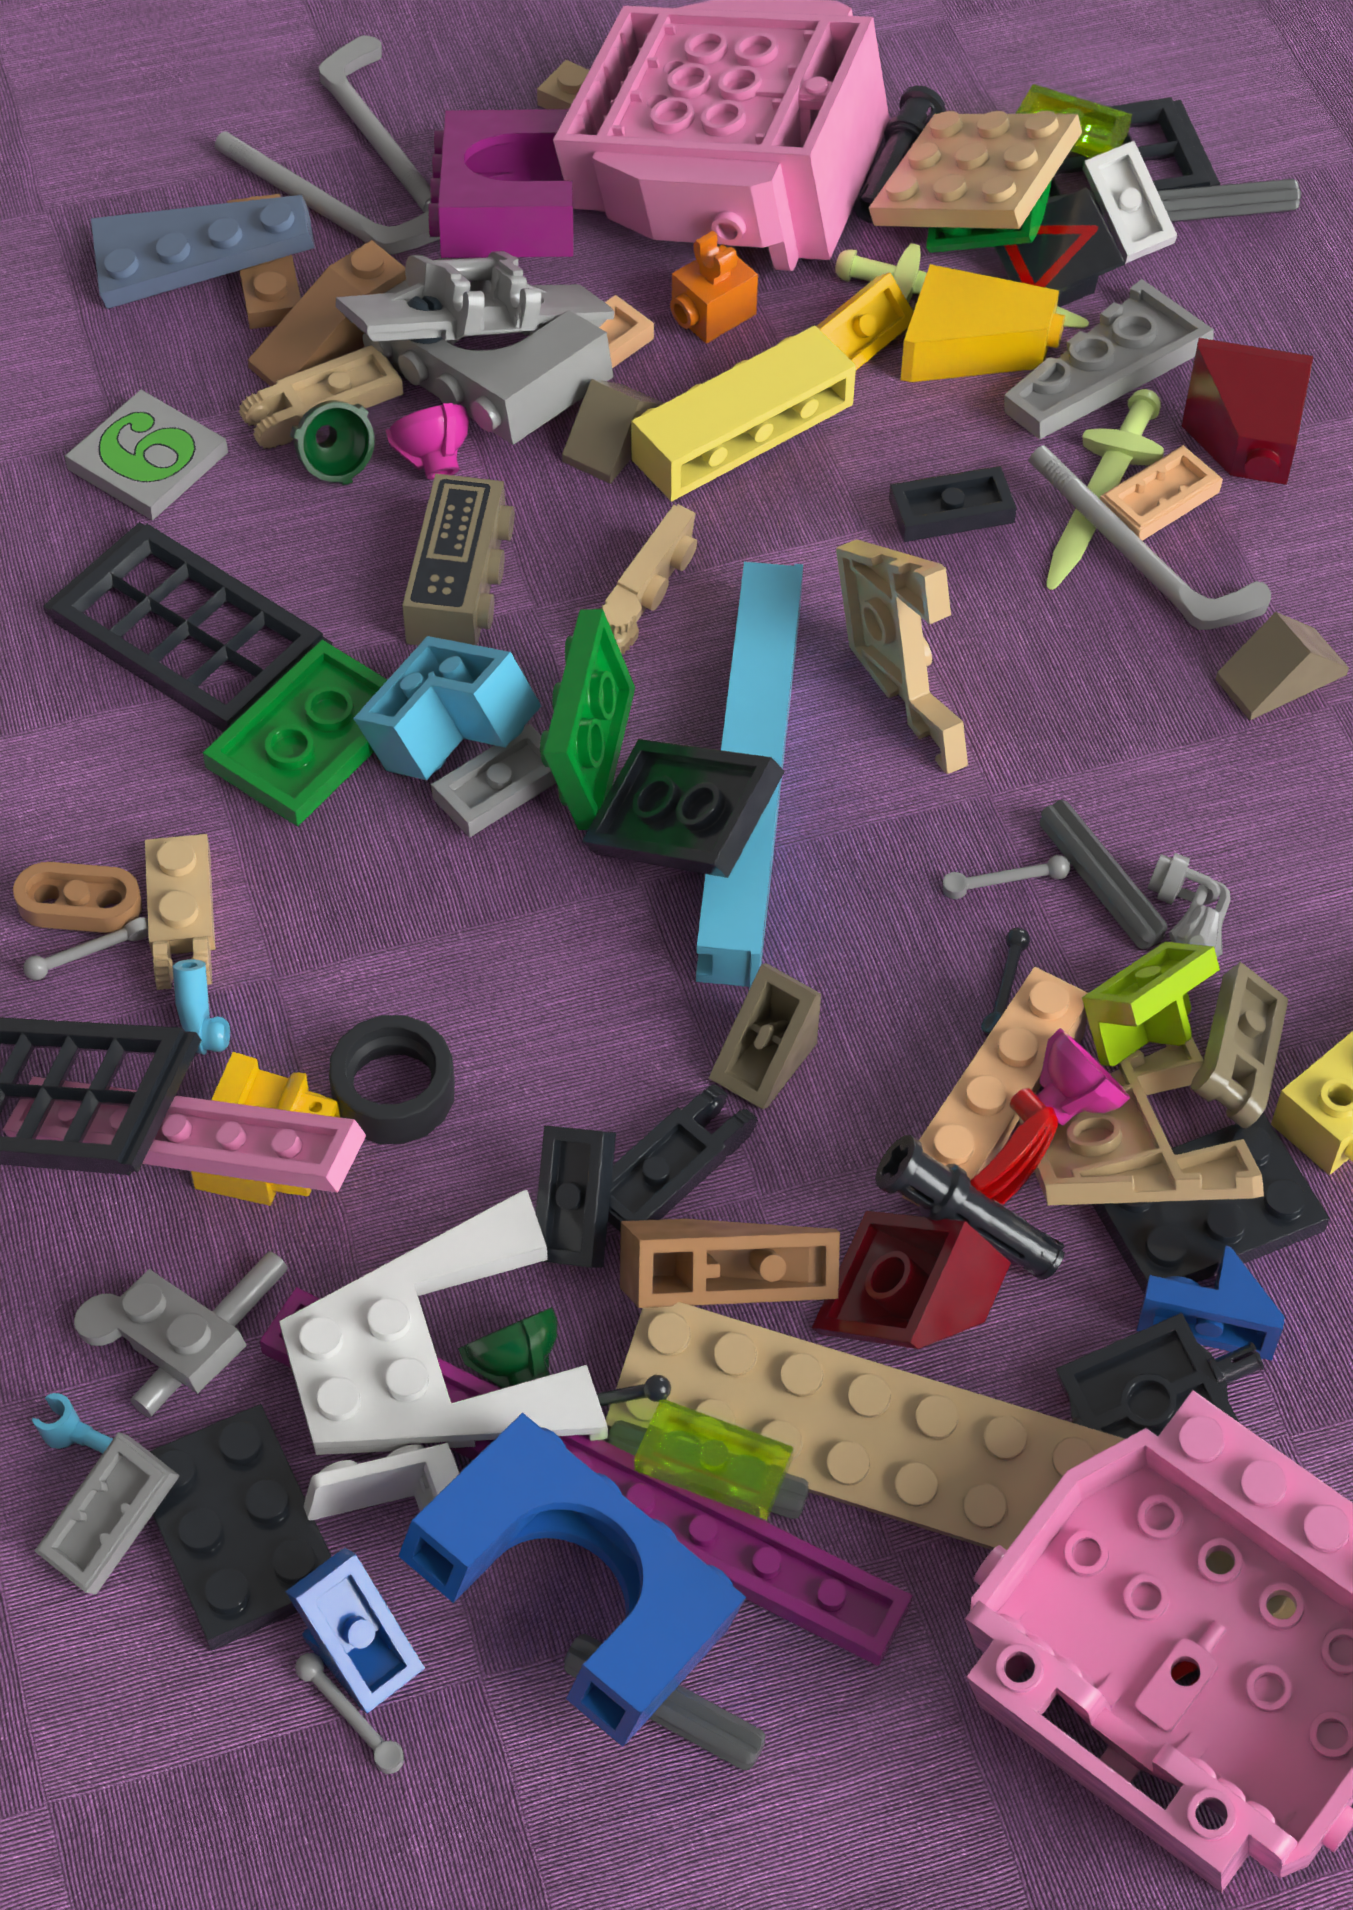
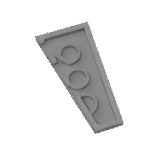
[1004,279,1214,439]

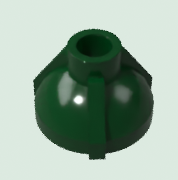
[290,400,375,486]
[458,1307,558,1388]

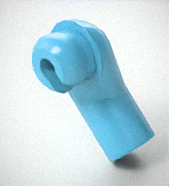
[173,959,230,1055]

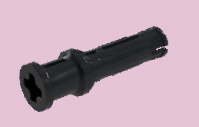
[854,85,946,224]
[875,1135,1065,1280]

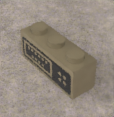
[402,474,515,645]

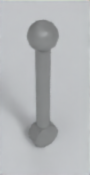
[943,855,1071,899]
[23,918,149,981]
[295,1653,404,1774]

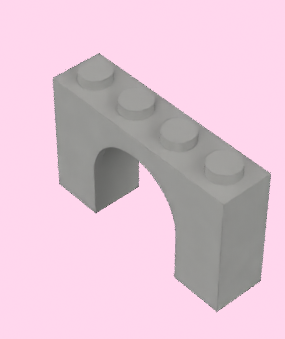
[363,257,614,445]

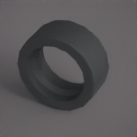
[329,1015,455,1144]

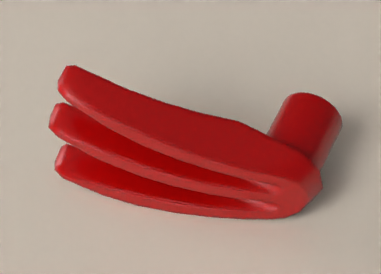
[970,1088,1058,1205]

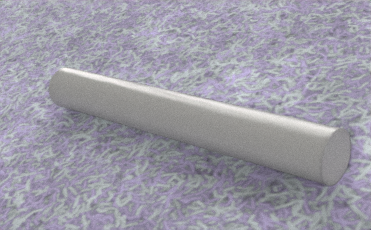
[130,1251,288,1418]

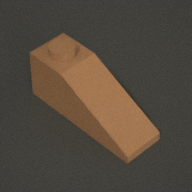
[248,240,406,386]
[620,1219,840,1308]

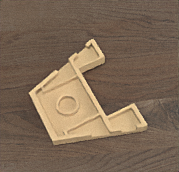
[836,539,968,775]
[1016,1037,1264,1205]

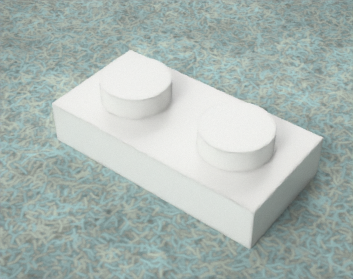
[1083,141,1177,263]

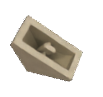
[562,379,664,484]
[1216,611,1349,720]
[709,963,821,1109]

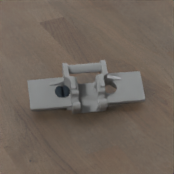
[335,251,615,344]

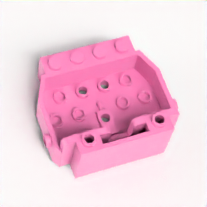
[553,0,890,271]
[964,1390,1353,1893]

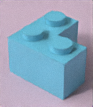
[353,636,541,780]

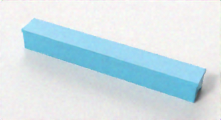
[696,562,803,989]

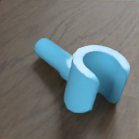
[32,1393,113,1453]

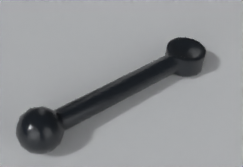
[981,927,1030,1036]
[596,1374,671,1407]

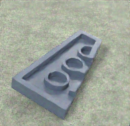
[91,195,315,309]

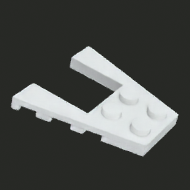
[279,1190,608,1455]

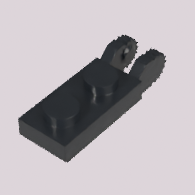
[608,1084,758,1232]

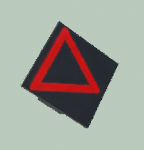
[994,188,1125,307]

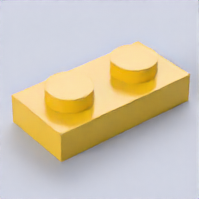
[816,272,913,370]

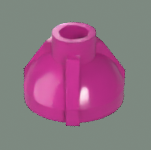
[385,403,470,480]
[1037,1028,1130,1126]

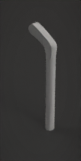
[319,35,431,213]
[215,131,440,255]
[1029,445,1271,630]

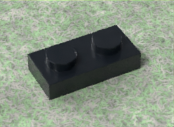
[889,466,1017,542]
[536,1125,616,1268]

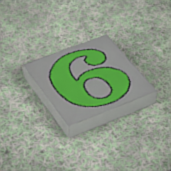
[65,390,228,520]

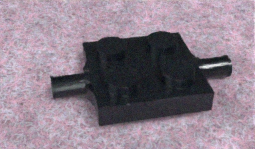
[1055,1313,1264,1439]

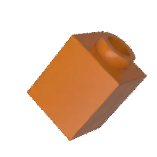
[670,231,758,344]

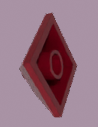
[1181,338,1313,485]
[811,1211,1011,1349]

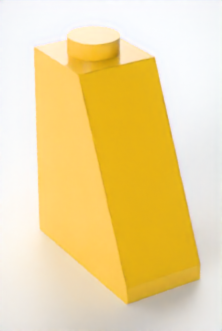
[900,264,1065,382]

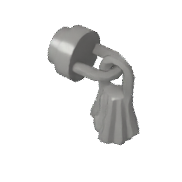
[1147,853,1231,958]

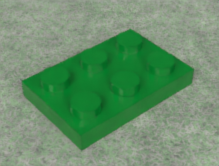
[540,609,635,830]
[203,640,387,827]

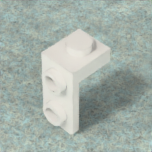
[304,1443,459,1520]

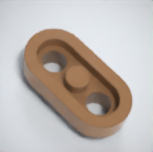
[13,862,142,933]

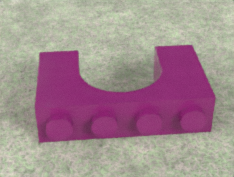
[428,109,574,258]

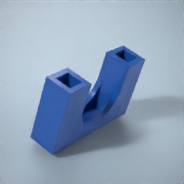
[398,1412,746,1747]

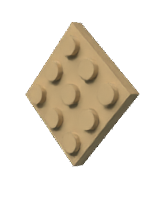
[869,111,1082,229]

